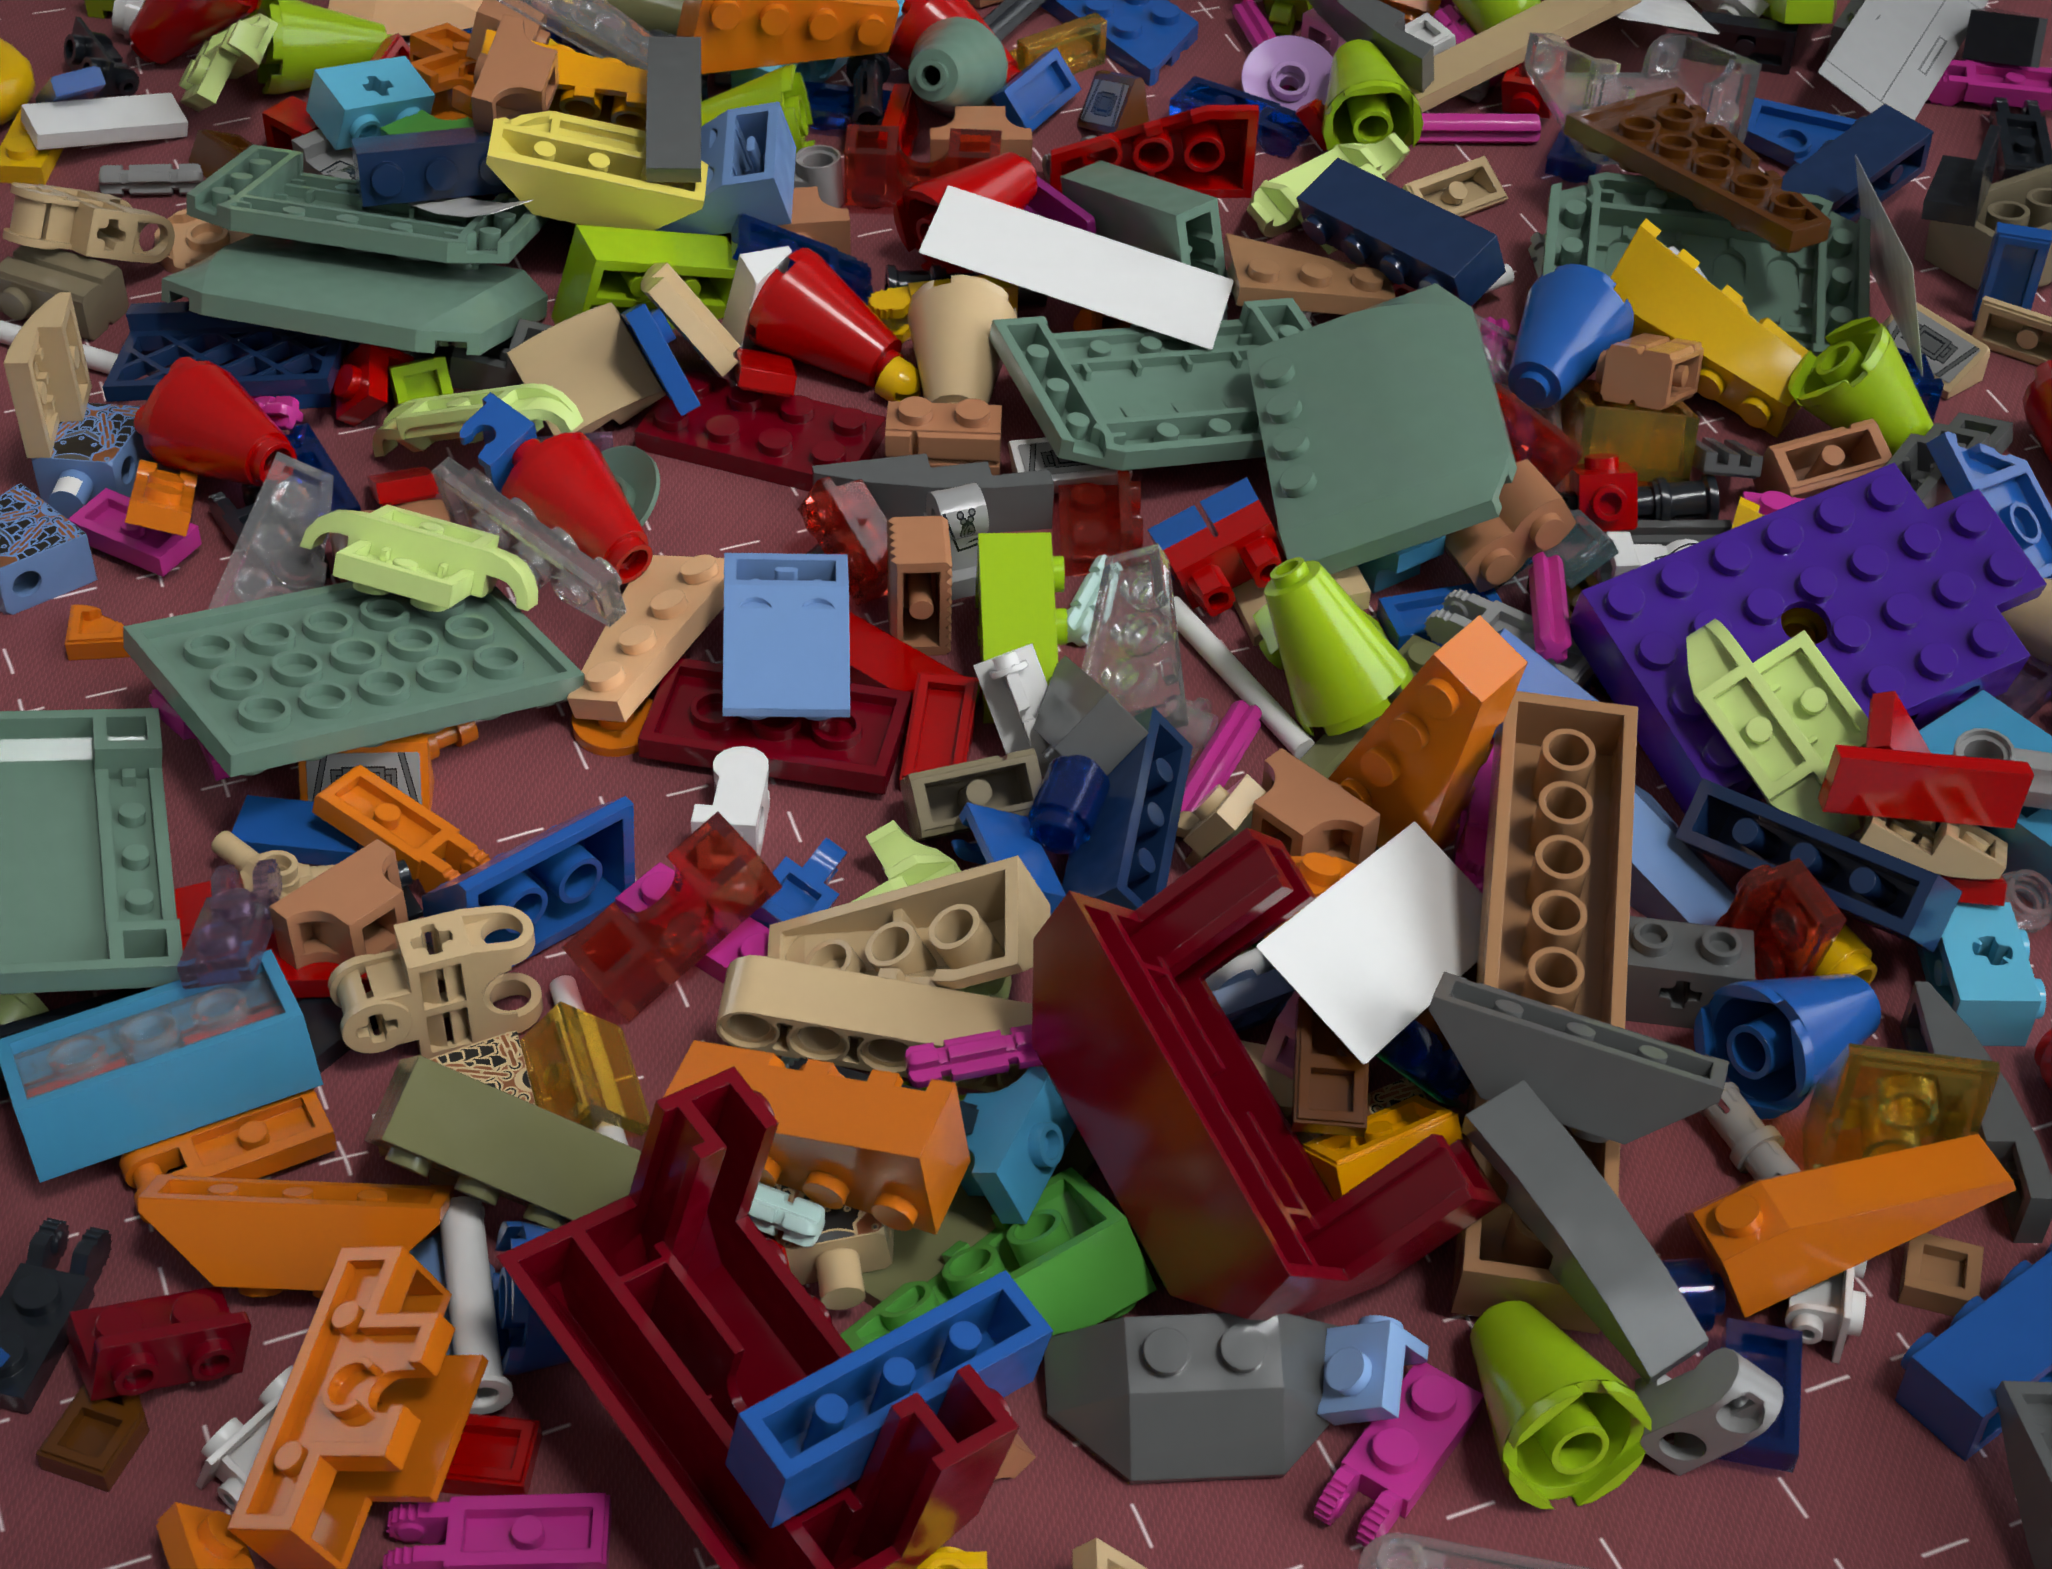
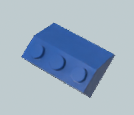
[422,796,635,968]

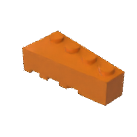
[676,0,900,74]
[1328,615,1528,851]
[663,1040,971,1235]

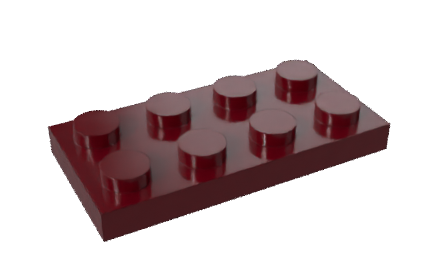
[634,368,886,493]
[638,658,912,795]

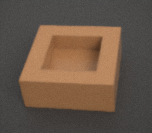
[1898,1233,1984,1317]

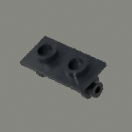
[63,17,139,99]

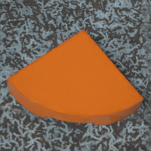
[65,605,130,661]

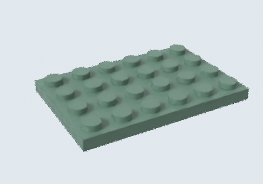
[123,581,585,778]

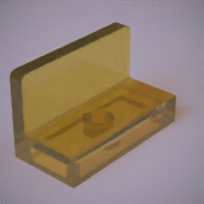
[1009,12,1107,74]
[520,1001,651,1136]

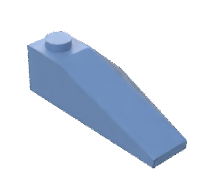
[1630,784,1766,945]

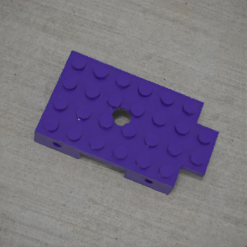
[1570,462,2047,814]

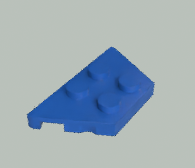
[1041,0,1199,86]
[1926,431,2052,579]

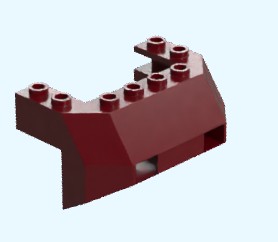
[1032,827,1502,1320]
[496,1066,1020,1569]

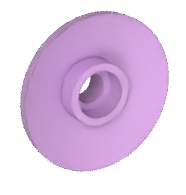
[1241,35,1333,124]

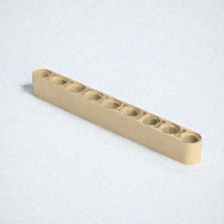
[716,955,1297,1136]

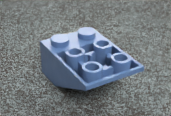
[655,102,796,235]
[723,553,850,721]

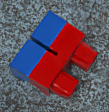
[1147,477,1287,617]

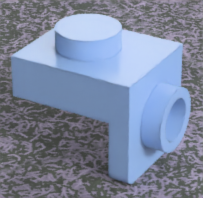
[1317,1315,1429,1425]

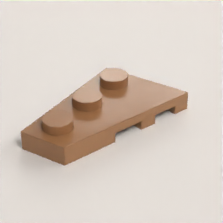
[1223,233,1396,315]

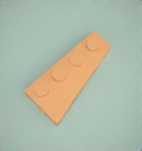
[567,554,724,722]

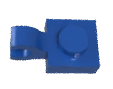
[744,837,848,928]

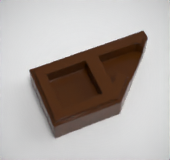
[1291,997,1369,1137]
[36,1383,150,1492]

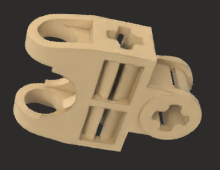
[2,182,175,263]
[328,905,543,1059]

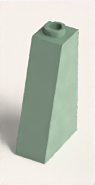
[1060,160,1227,278]

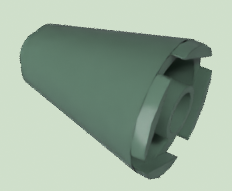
[908,17,1008,118]

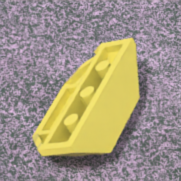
[486,111,708,230]

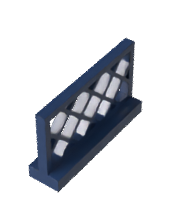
[103,301,359,402]

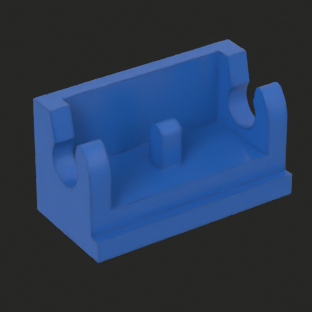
[460,392,537,531]
[951,802,1066,915]

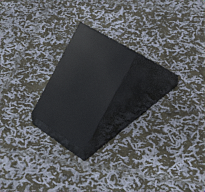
[1962,8,2048,68]

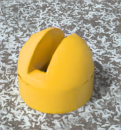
[875,356,922,401]

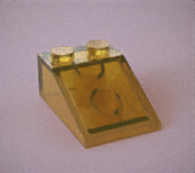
[1560,379,1700,487]
[1802,1043,2000,1170]

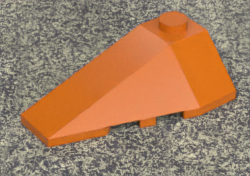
[1684,1134,2016,1318]

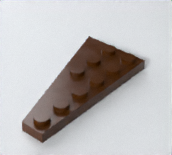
[1563,87,1831,253]

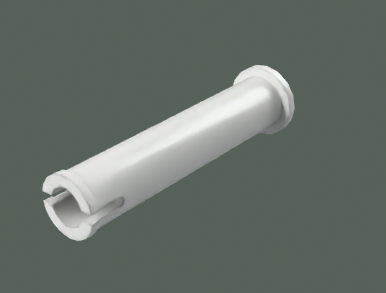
[440,1196,513,1415]

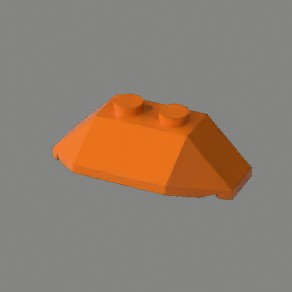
[138,1174,454,1299]

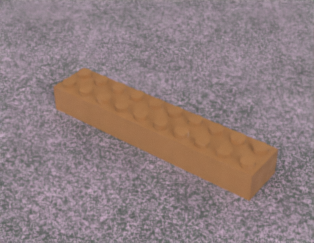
[1451,691,1638,1334]

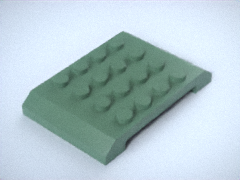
[0,708,184,994]

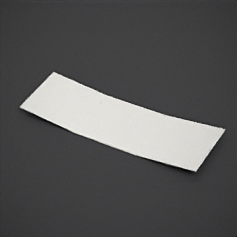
[408,197,533,217]

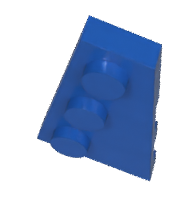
[1741,97,1857,167]
[620,304,701,416]

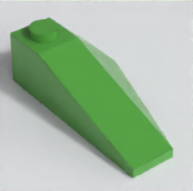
[840,1167,1157,1352]

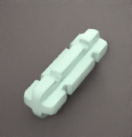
[1067,554,1125,647]
[748,1183,825,1248]

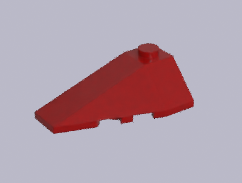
[1049,105,1259,198]

